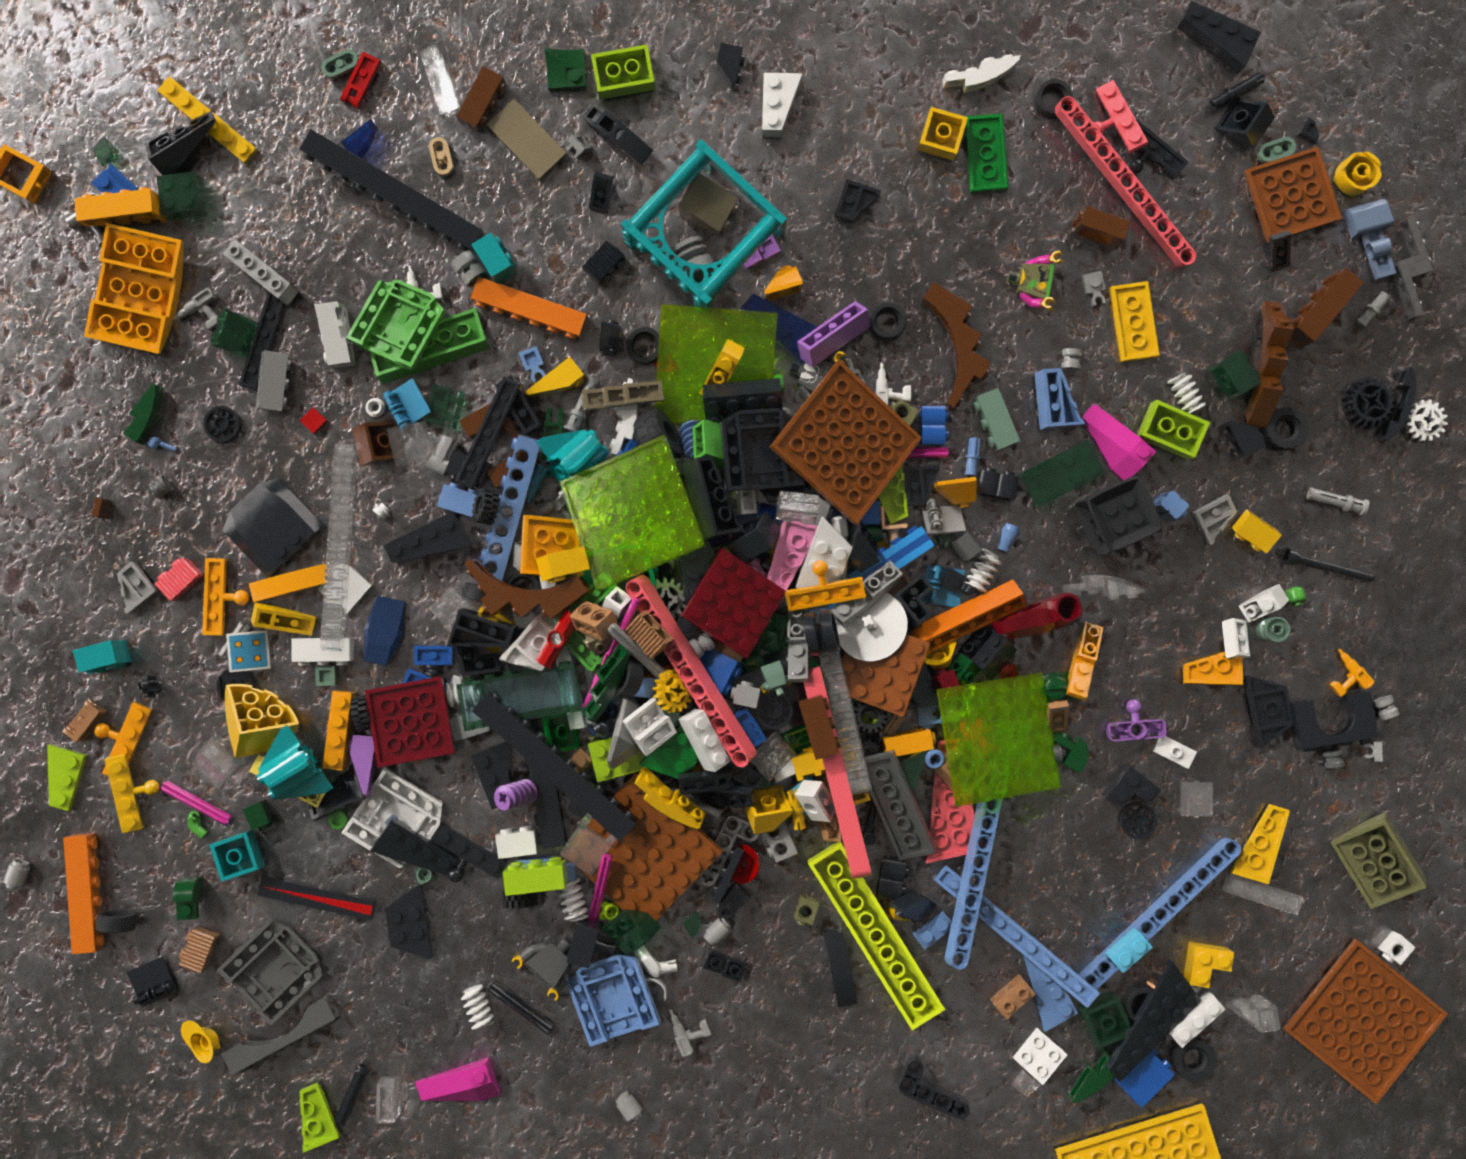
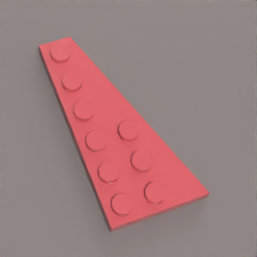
[925,737,981,863]

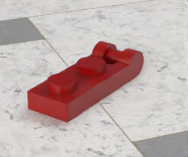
[340,52,382,109]

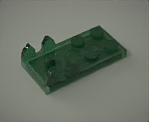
[1019,439,1105,508]

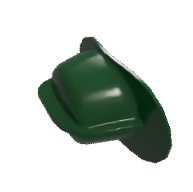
[1036,672,1078,703]

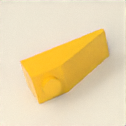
[525,357,586,398]
[251,602,316,636]

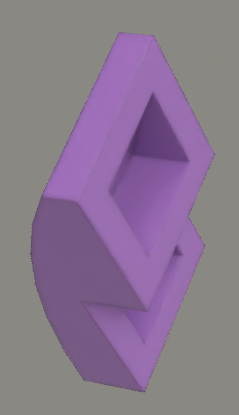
[744,234,782,269]

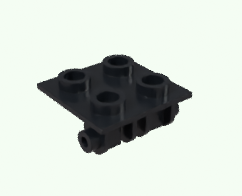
[127,957,177,1008]

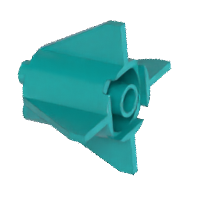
[536,430,609,504]
[256,725,333,801]

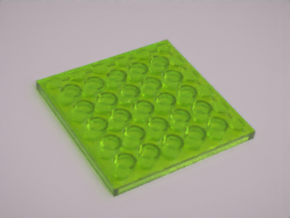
[654,304,778,423]
[560,435,706,591]
[937,673,1061,807]

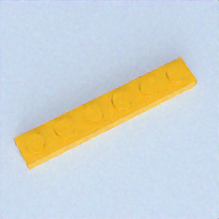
[157,76,258,164]

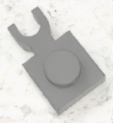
[1081,271,1106,307]

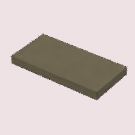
[487,99,567,180]

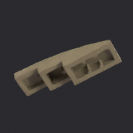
[581,381,664,410]

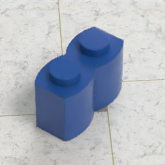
[920,406,949,445]

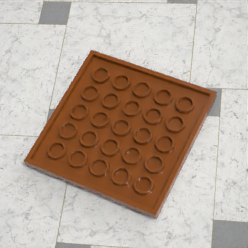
[770,360,922,525]
[561,772,723,931]
[1283,939,1448,1105]

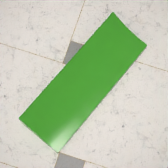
[370,308,490,384]

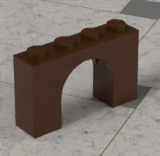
[459,403,539,490]

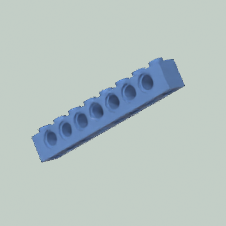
[477,434,540,584]

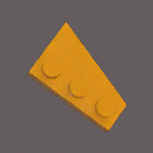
[1183,652,1243,686]

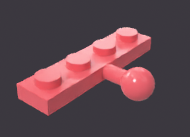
[1093,80,1148,154]

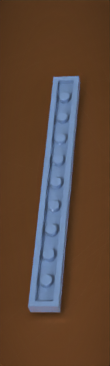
[934,864,1100,1008]

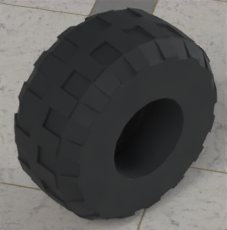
[633,409,684,466]

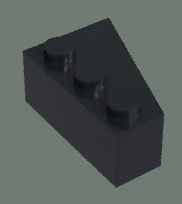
[447,607,519,647]
[471,741,512,810]

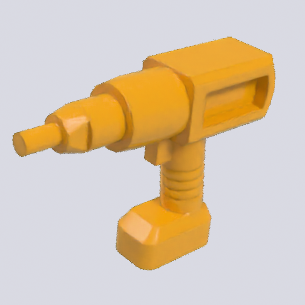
[1329,649,1375,697]

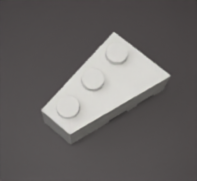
[762,73,802,137]
[314,301,355,369]

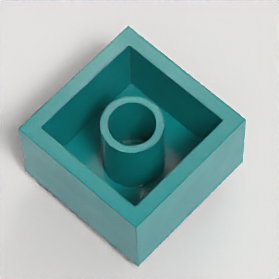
[471,232,517,284]
[73,640,132,675]
[209,830,265,882]

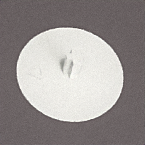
[836,593,907,661]

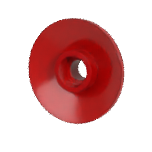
[726,844,759,884]

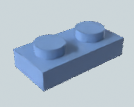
[912,910,952,950]

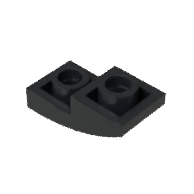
[701,948,746,982]

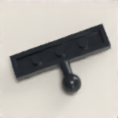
[1116,118,1189,178]
[431,823,508,883]

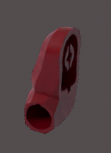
[992,593,1083,639]

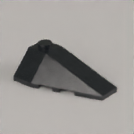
[145,111,216,177]

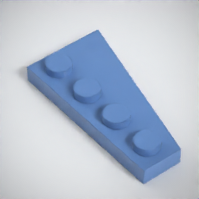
[1023,955,1078,1032]

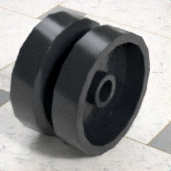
[803,609,840,657]

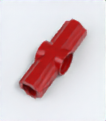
[536,609,575,669]

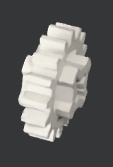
[1403,400,1448,442]

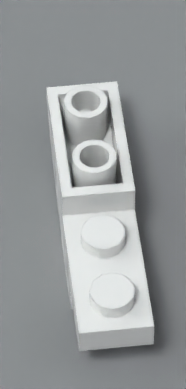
[942,54,1020,93]
[609,378,638,456]

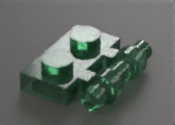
[423,384,465,429]

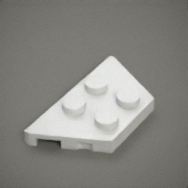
[795,516,853,588]
[499,611,562,671]

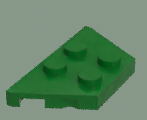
[639,724,699,779]

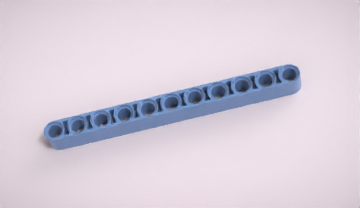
[945,758,1009,970]
[1079,838,1241,989]

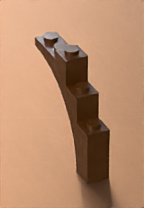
[921,282,991,410]
[1245,301,1294,427]
[464,558,593,619]

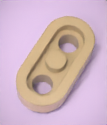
[429,137,454,177]

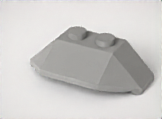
[607,695,641,769]

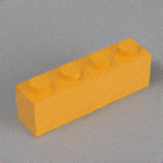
[322,690,357,771]

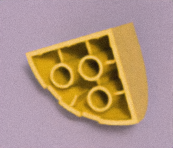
[225,684,299,758]

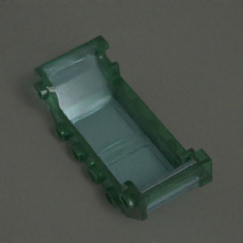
[456,661,584,731]

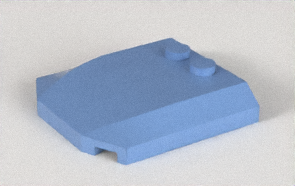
[567,954,661,1047]

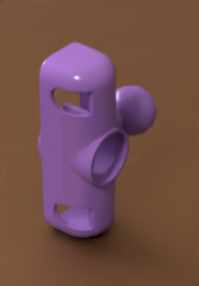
[1106,699,1166,741]

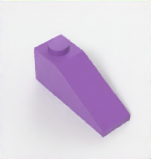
[348,735,377,798]

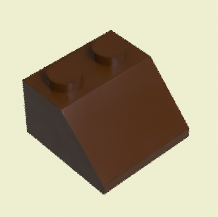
[352,420,405,466]

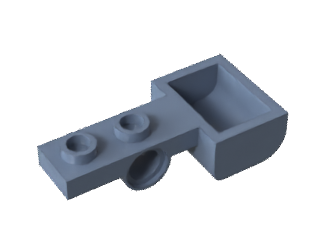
[1343,199,1396,281]

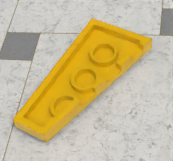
[1230,804,1290,885]

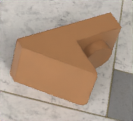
[1044,700,1069,734]

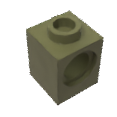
[890,399,919,426]
[793,894,820,926]

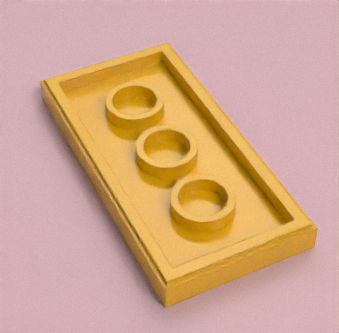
[1109,281,1160,363]

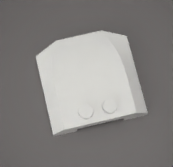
[342,767,443,868]

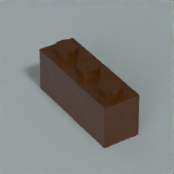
[456,66,506,132]
[798,694,841,760]

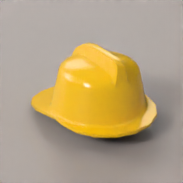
[925,640,957,671]
[181,1021,220,1063]

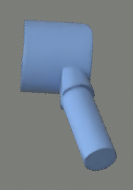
[147,437,177,452]

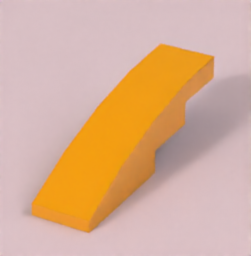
[249,564,330,602]

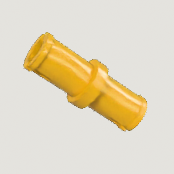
[787,789,806,830]

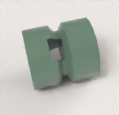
[1256,617,1290,642]

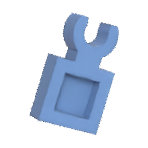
[519,346,546,383]

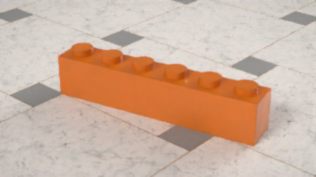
[471,277,588,340]
[911,580,1027,653]
[63,833,105,954]

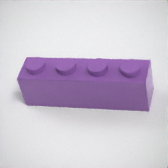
[797,301,871,367]

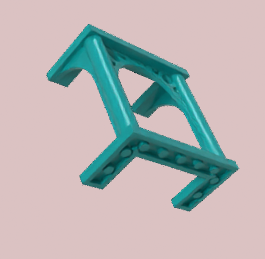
[620,139,787,316]

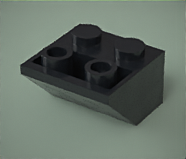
[958,626,1017,679]

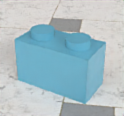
[1105,928,1153,973]

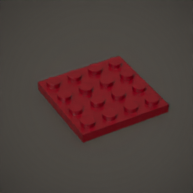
[681,548,787,659]
[365,676,456,767]

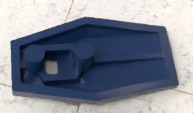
[364,596,405,666]

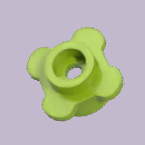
[599,901,619,920]

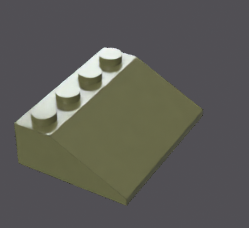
[1331,812,1427,909]

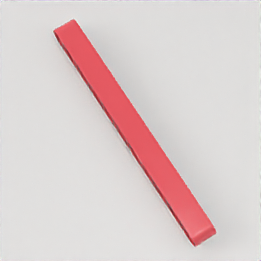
[1055,96,1196,268]
[626,575,756,767]
[803,666,872,879]

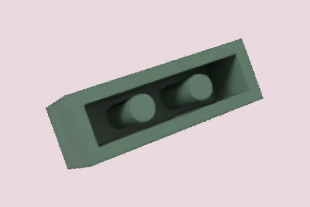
[973,388,1020,452]

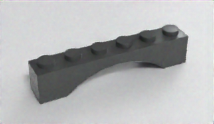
[221,994,340,1075]

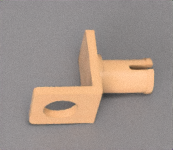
[880,506,908,547]

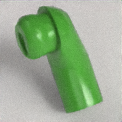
[188,811,208,839]

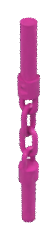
[582,597,640,708]

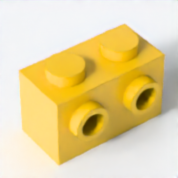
[1232,509,1282,553]

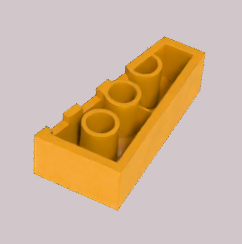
[74,187,168,227]

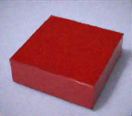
[299,407,328,434]

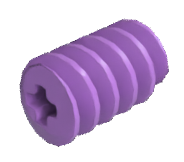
[494,779,538,810]

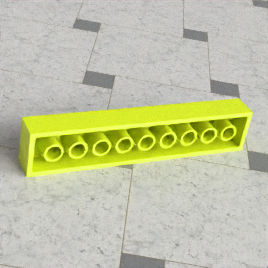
[807,842,945,1030]

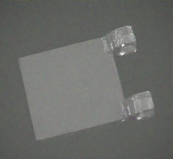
[560,813,616,876]

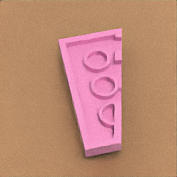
[767,517,818,590]

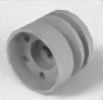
[666,236,714,281]

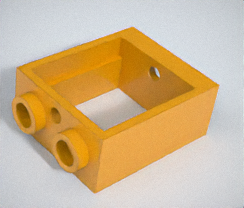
[0,144,52,204]
[880,728,936,756]

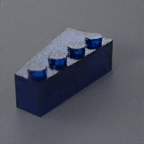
[740,293,817,362]

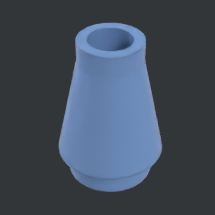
[998,523,1021,552]
[925,749,945,769]

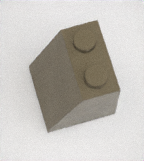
[678,173,739,237]

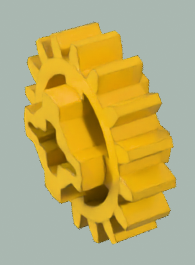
[652,669,692,713]

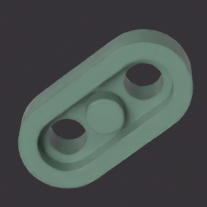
[322,49,359,79]
[1257,137,1296,164]

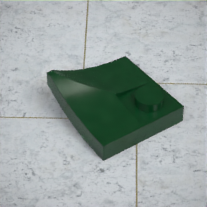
[545,48,587,92]

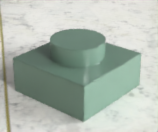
[315,666,337,686]

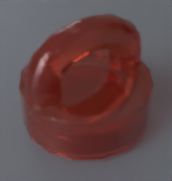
[999,662,1019,681]

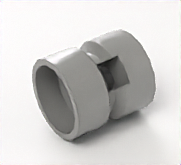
[451,250,487,287]

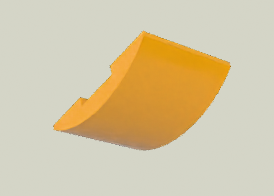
[84,223,184,354]

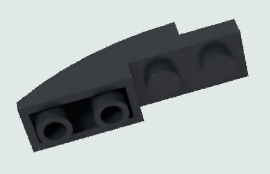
[582,102,653,165]

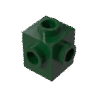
[946,653,981,688]

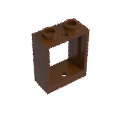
[1071,206,1131,249]

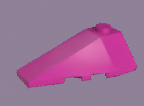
[1081,403,1156,481]
[415,1057,501,1101]

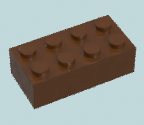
[1290,268,1364,349]

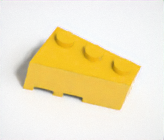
[792,737,862,781]

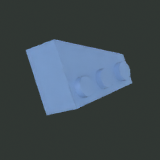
[1034,368,1085,430]

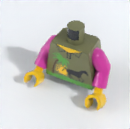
[1007,251,1063,311]

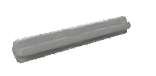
[607,623,665,679]

